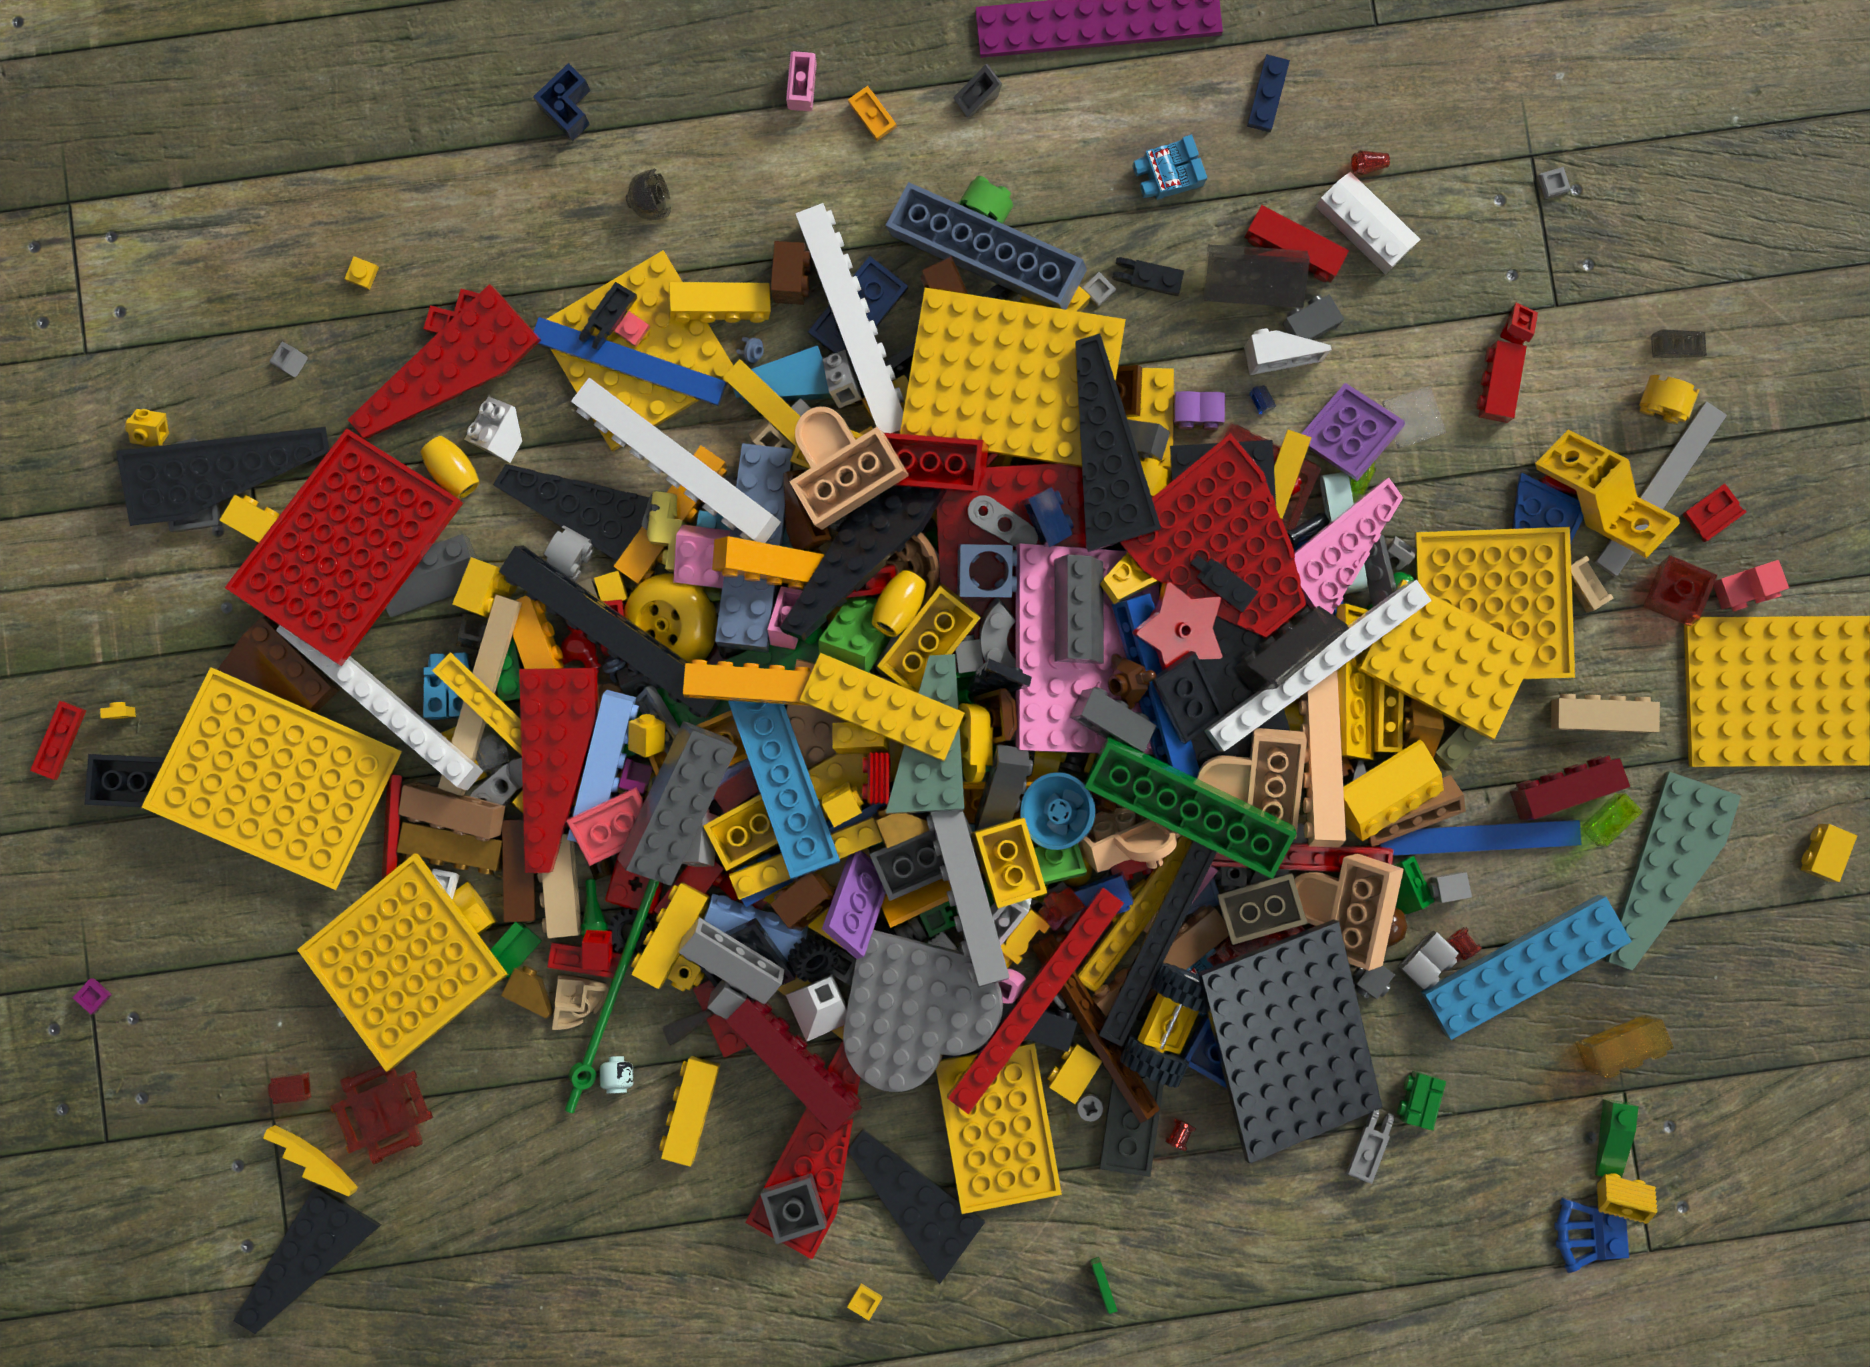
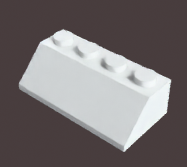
[1316,172,1421,275]

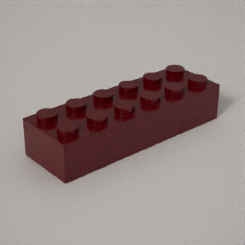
[726,998,862,1134]

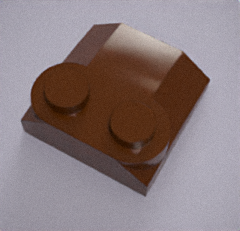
[973,689,1018,746]

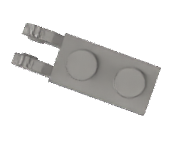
[1346,1109,1394,1184]

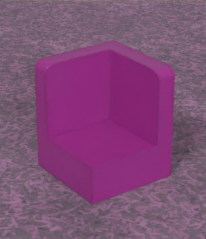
[619,758,653,796]

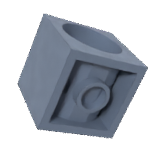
[957,544,1017,597]

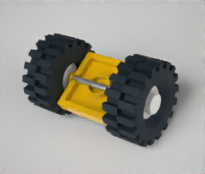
[1120,963,1208,1088]

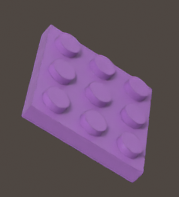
[1301,383,1405,481]

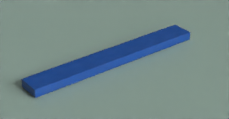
[534,317,727,406]
[1379,820,1582,855]

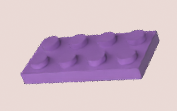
[822,850,886,959]

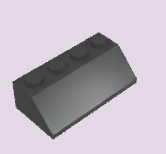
[385,534,476,618]
[1054,554,1104,664]

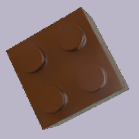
[771,241,811,305]
[770,872,835,931]

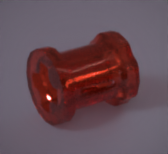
[1448,927,1482,960]
[1165,1118,1196,1152]

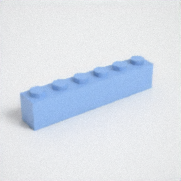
[567,690,639,842]

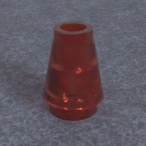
[1351,150,1390,175]

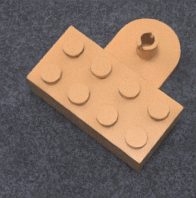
[790,407,909,530]
[1197,728,1307,839]
[1078,807,1181,873]
[1294,854,1403,971]

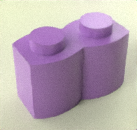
[1173,391,1225,430]

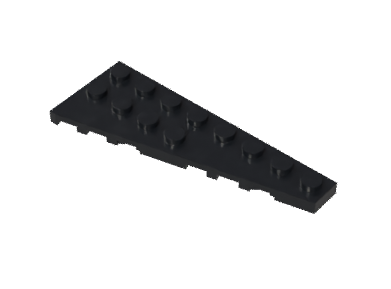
[1075,333,1161,552]

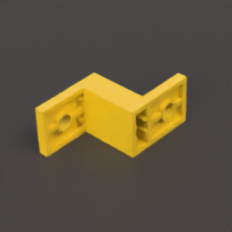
[1535,429,1680,558]

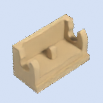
[1571,556,1613,613]

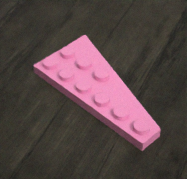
[1294,478,1403,626]

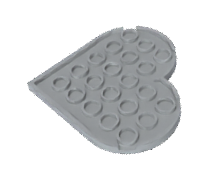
[843,930,1003,1092]

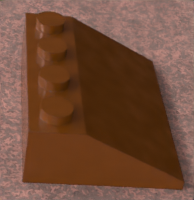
[217,617,340,713]

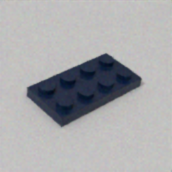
[808,256,908,355]

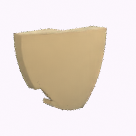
[552,975,609,1030]

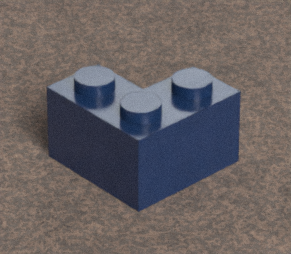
[533,63,591,141]

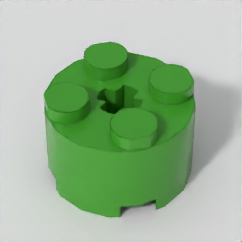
[958,176,1013,224]

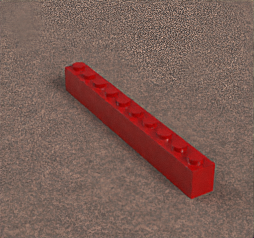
[947,887,1124,1115]

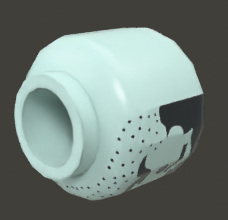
[600,1056,633,1094]

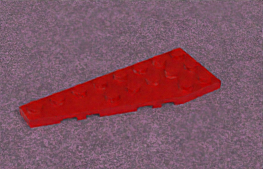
[347,284,541,439]
[519,668,598,873]
[745,1040,860,1259]

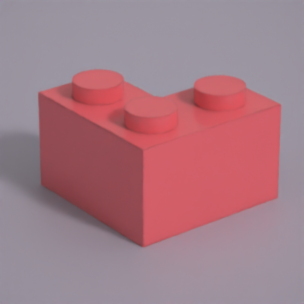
[1712,560,1789,612]

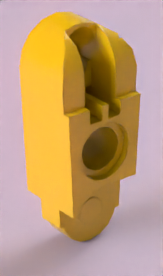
[958,703,993,783]

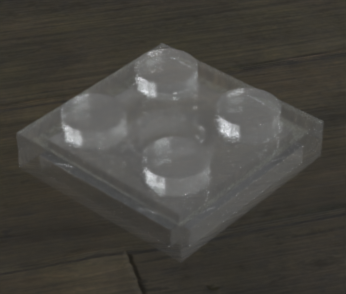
[1382,386,1446,449]

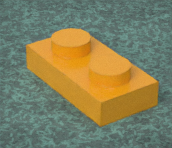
[848,86,897,141]

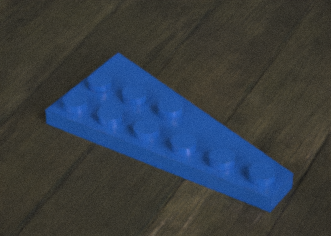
[1512,473,1584,544]

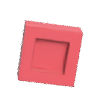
[615,311,650,347]

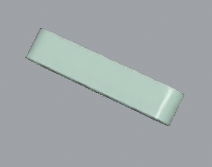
[1320,472,1367,594]

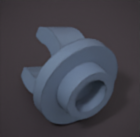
[736,337,764,363]
[602,656,627,682]

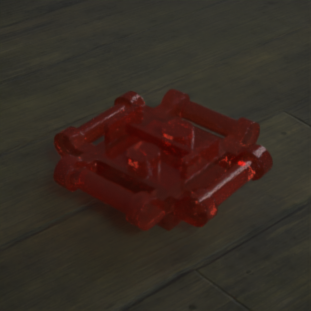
[329,1065,434,1165]

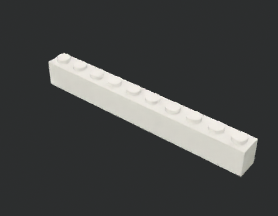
[795,203,904,434]
[571,378,781,543]
[1204,580,1432,752]
[276,626,483,790]

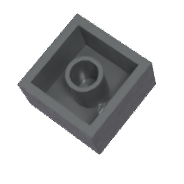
[761,1173,827,1244]

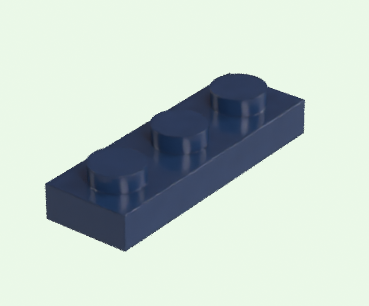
[1247,54,1290,132]

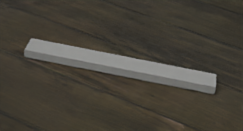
[1594,401,1727,577]

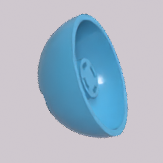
[1020,772,1095,850]

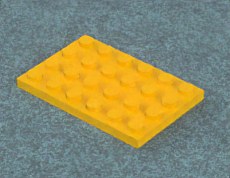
[1358,579,1536,740]
[936,1042,1062,1214]

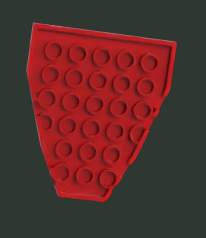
[1120,433,1306,638]

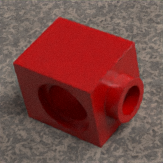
[582,930,612,972]

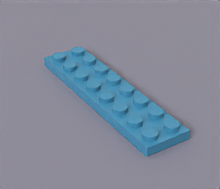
[728,701,840,880]

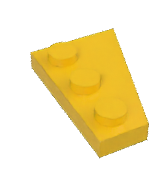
[1100,553,1159,604]

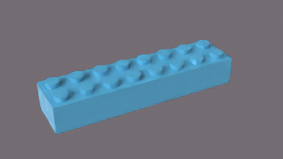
[1420,895,1632,1040]

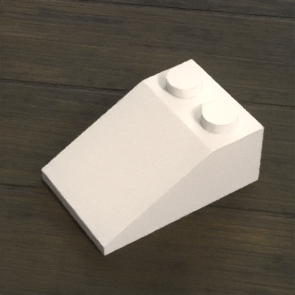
[1244,329,1332,375]

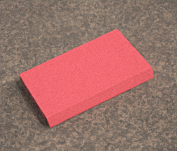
[566,787,644,866]

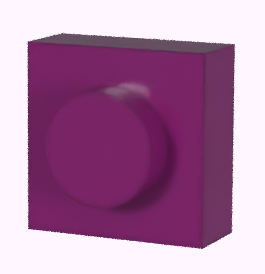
[73,978,112,1015]

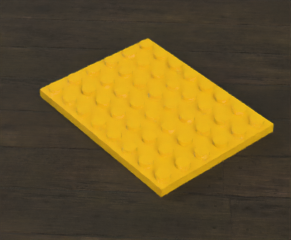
[900,288,1126,467]
[1684,616,1870,767]
[142,667,402,890]

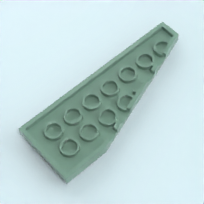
[1605,771,1741,970]

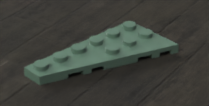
[886,654,964,814]

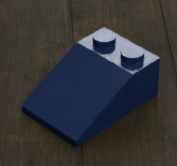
[1022,487,1074,547]

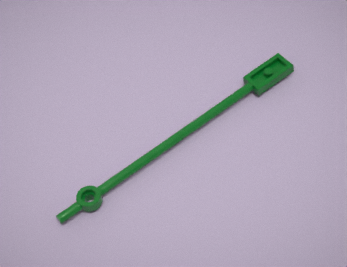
[564,879,659,1113]

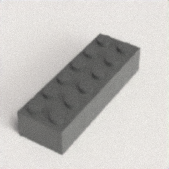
[618,721,737,885]

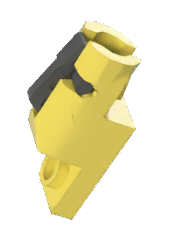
[641,491,686,572]

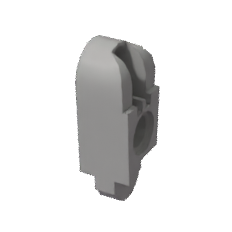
[967,496,1038,547]
[470,757,523,807]

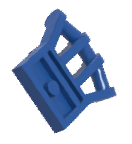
[1554,1197,1629,1273]

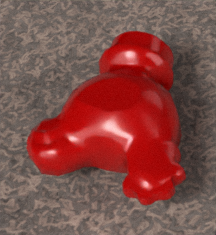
[560,625,601,674]

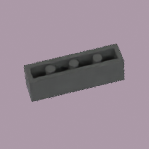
[974,745,1033,831]

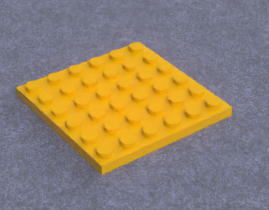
[547,250,733,452]
[1415,527,1575,679]
[297,854,508,1072]

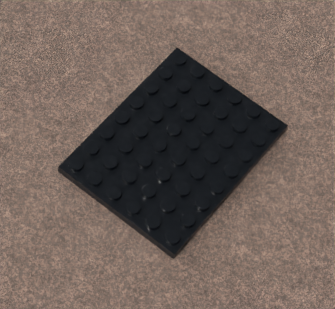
[1198,919,1383,1164]

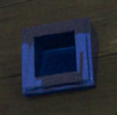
[1249,385,1276,415]

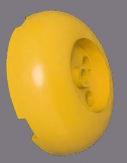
[624,573,718,663]

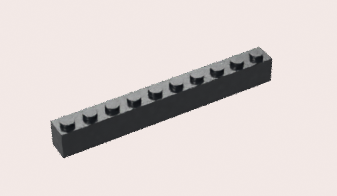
[499,545,721,718]

